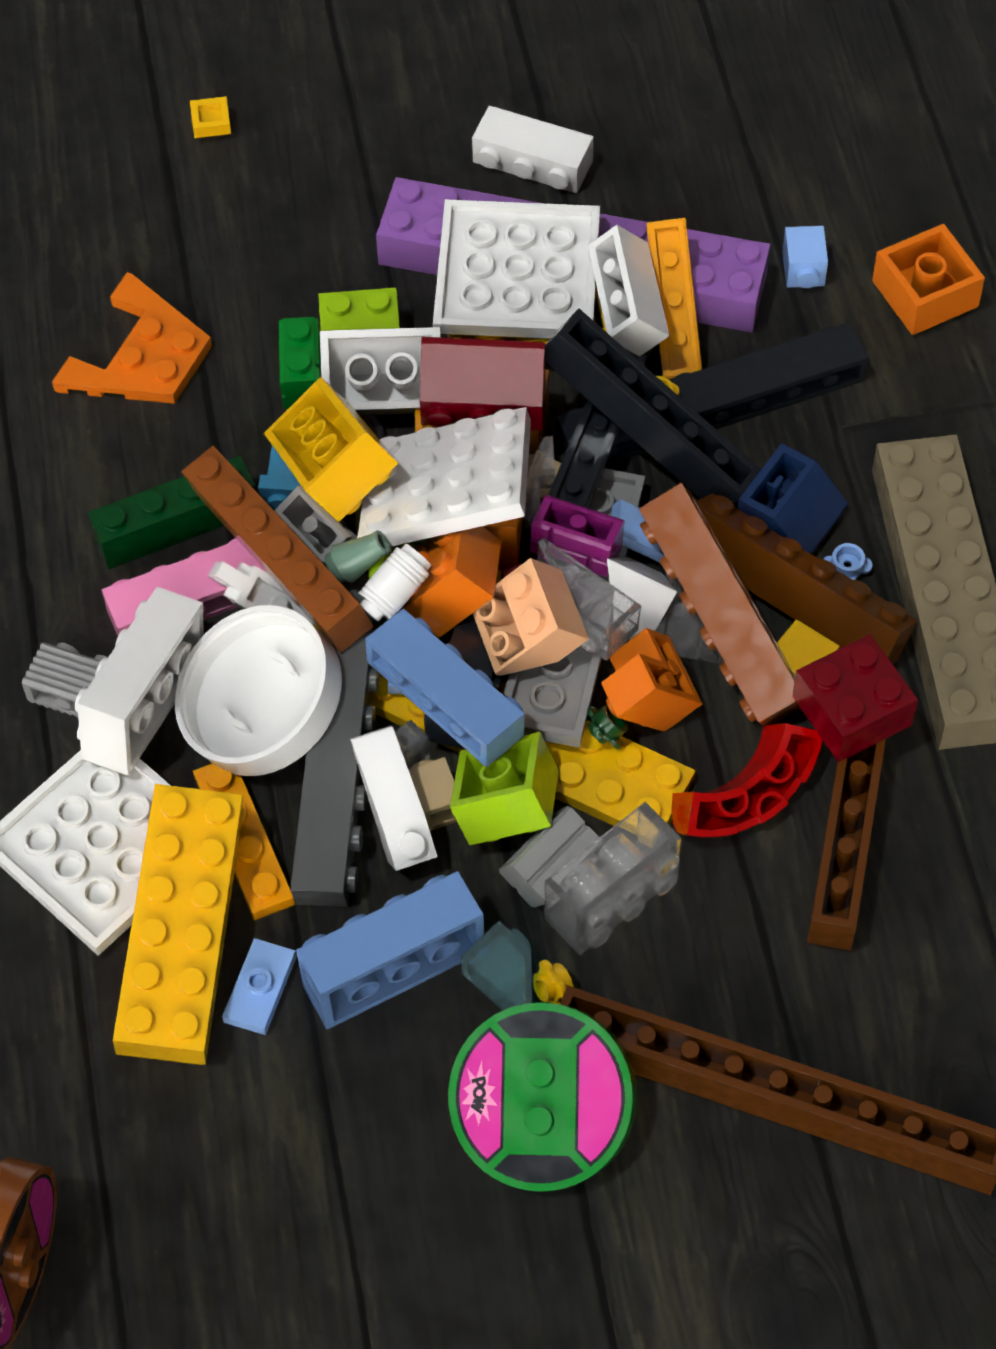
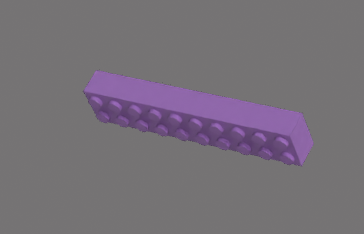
[376,177,770,333]

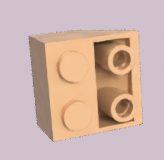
[473,558,589,676]

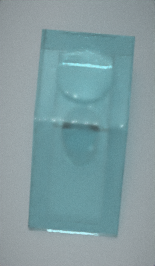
[461,921,532,1010]

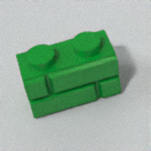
[279,317,321,409]

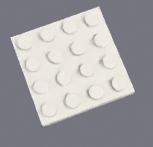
[433,199,600,339]
[357,407,531,547]
[0,750,171,956]

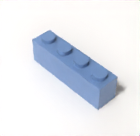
[365,608,525,768]

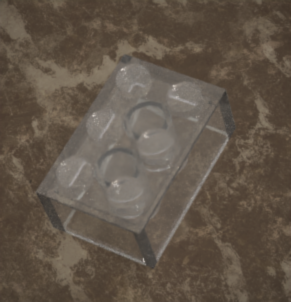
[545,802,681,955]

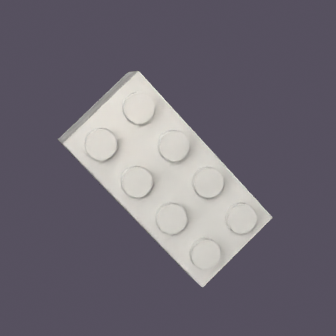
[75,587,204,776]

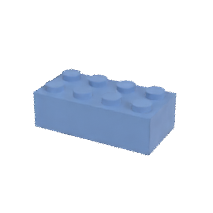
[296,871,485,1030]

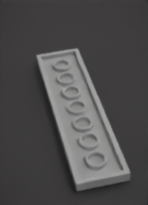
[504,469,645,748]

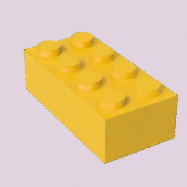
[264,377,398,522]

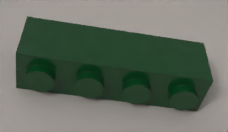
[88,455,256,570]

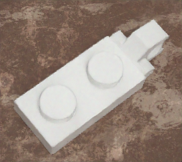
[208,561,314,625]

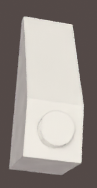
[350,726,437,871]

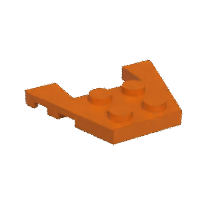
[52,272,212,404]

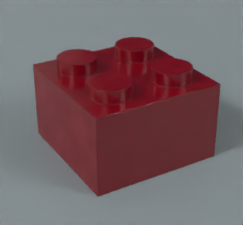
[792,634,918,762]

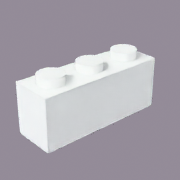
[472,105,593,193]
[588,225,669,356]

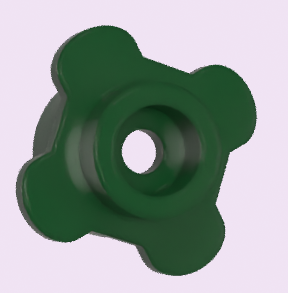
[587,705,628,749]

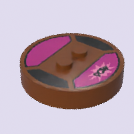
[0,1157,57,1349]

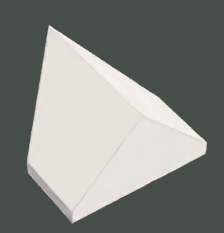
[607,557,677,639]

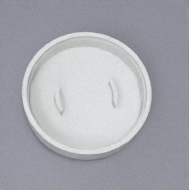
[175,605,342,776]

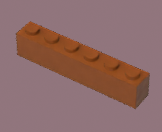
[181,445,373,653]
[639,483,801,726]

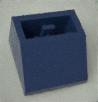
[738,443,848,555]

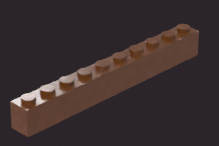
[560,985,996,1196]

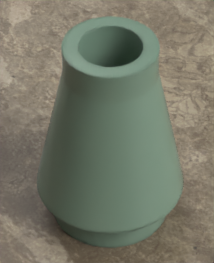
[325,530,391,584]

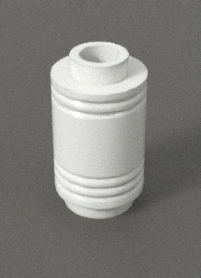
[358,543,432,622]

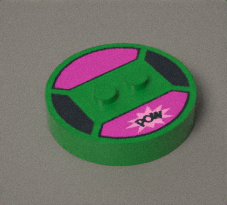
[448,1002,637,1192]

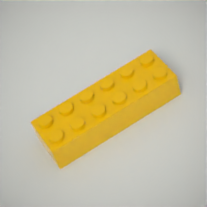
[113,784,244,1065]

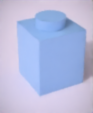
[782,226,828,288]

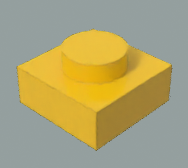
[190,96,231,138]

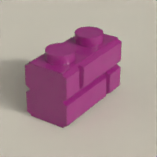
[530,495,625,578]

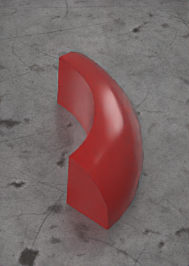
[671,723,823,837]

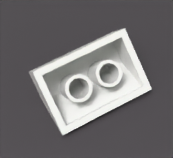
[320,327,441,415]

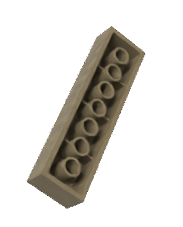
[872,434,996,750]

